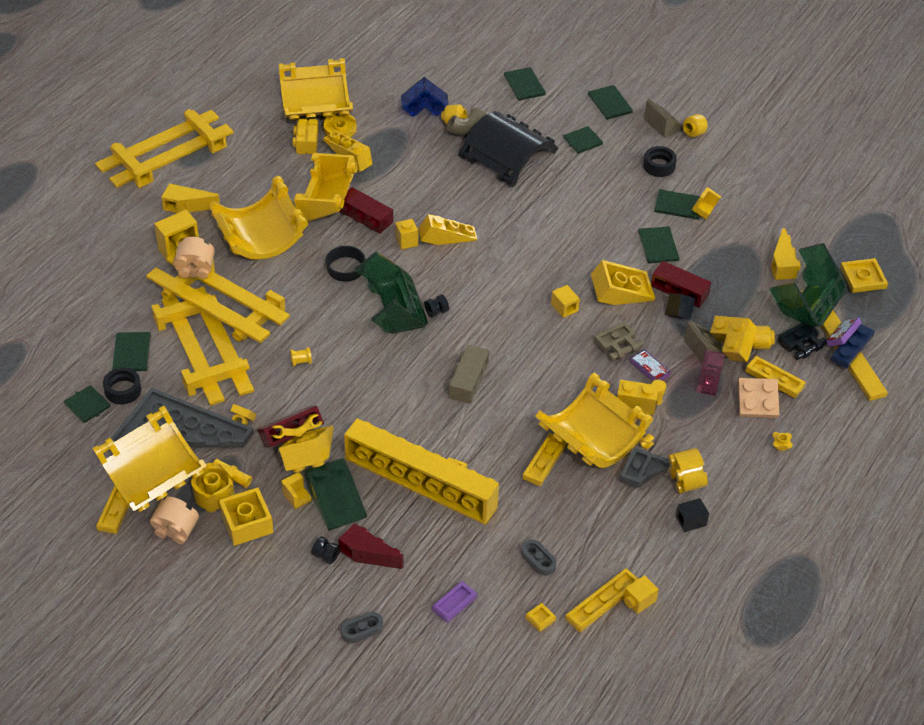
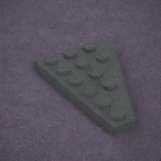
[111,387,254,447]

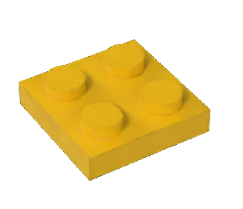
[840,258,888,293]

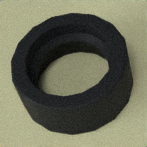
[643,146,677,177]
[103,367,142,405]

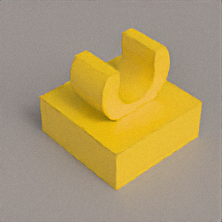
[230,404,257,425]

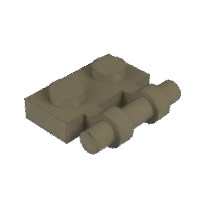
[594,322,643,361]

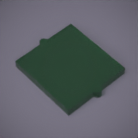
[563,126,603,154]
[64,385,111,423]

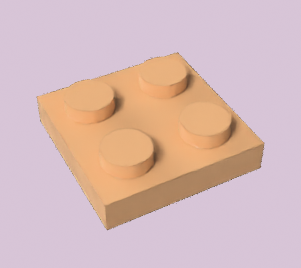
[738,378,779,418]

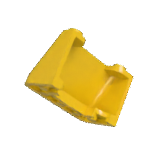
[294,153,357,222]

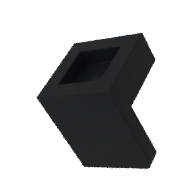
[665,293,695,320]
[676,498,709,532]

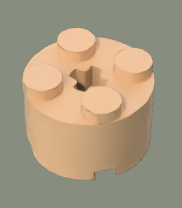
[174,237,215,279]
[150,496,199,545]

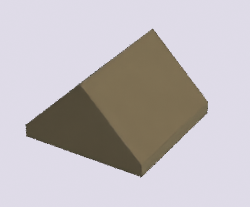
[644,98,683,138]
[684,320,727,366]

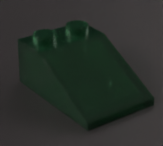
[305,458,367,531]

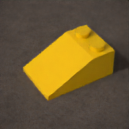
[591,260,655,305]
[279,425,334,472]

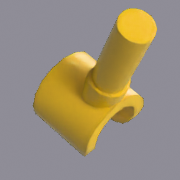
[638,434,654,449]

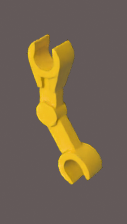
[271,414,322,439]

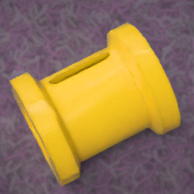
[290,347,312,367]

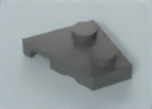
[620,447,670,487]

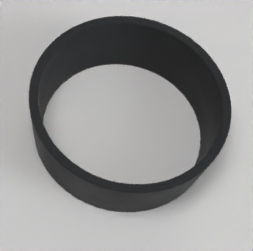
[325,246,366,282]

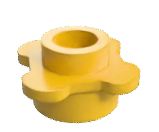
[772,432,793,451]

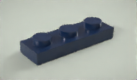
[831,324,875,369]

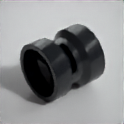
[424,294,449,318]
[311,536,340,565]

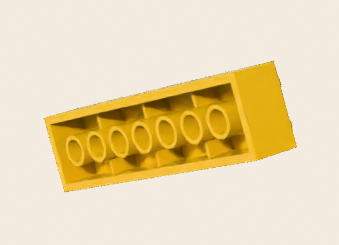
[344,418,499,525]

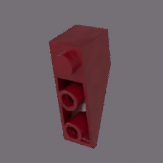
[338,523,404,569]

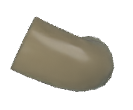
[446,108,486,136]

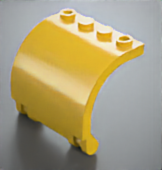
[278,58,353,120]
[209,176,308,260]
[535,373,653,468]
[92,405,206,512]

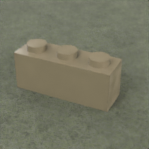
[447,344,489,404]

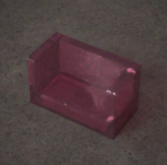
[697,350,725,396]

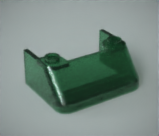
[769,243,847,327]
[355,251,428,334]

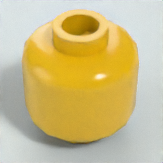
[441,104,467,125]
[683,114,708,137]
[752,325,775,350]

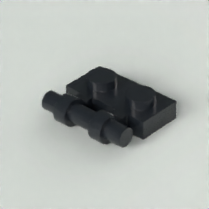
[777,320,827,360]

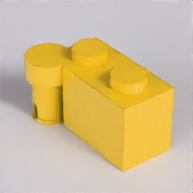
[617,380,667,415]

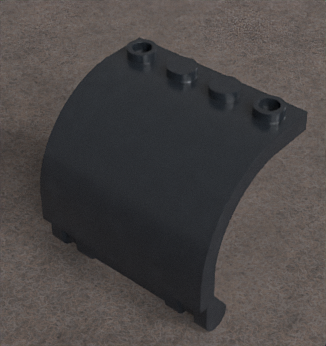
[458,111,558,187]

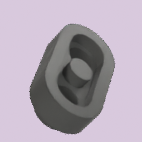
[521,540,556,576]
[341,612,383,643]

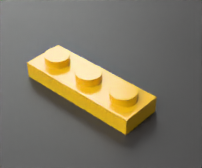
[745,356,806,398]
[522,433,567,487]

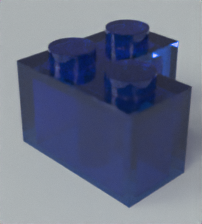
[401,77,449,117]

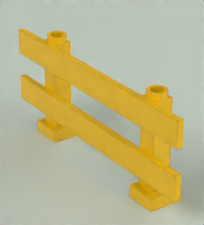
[95,109,234,188]
[146,251,290,343]
[151,287,254,406]

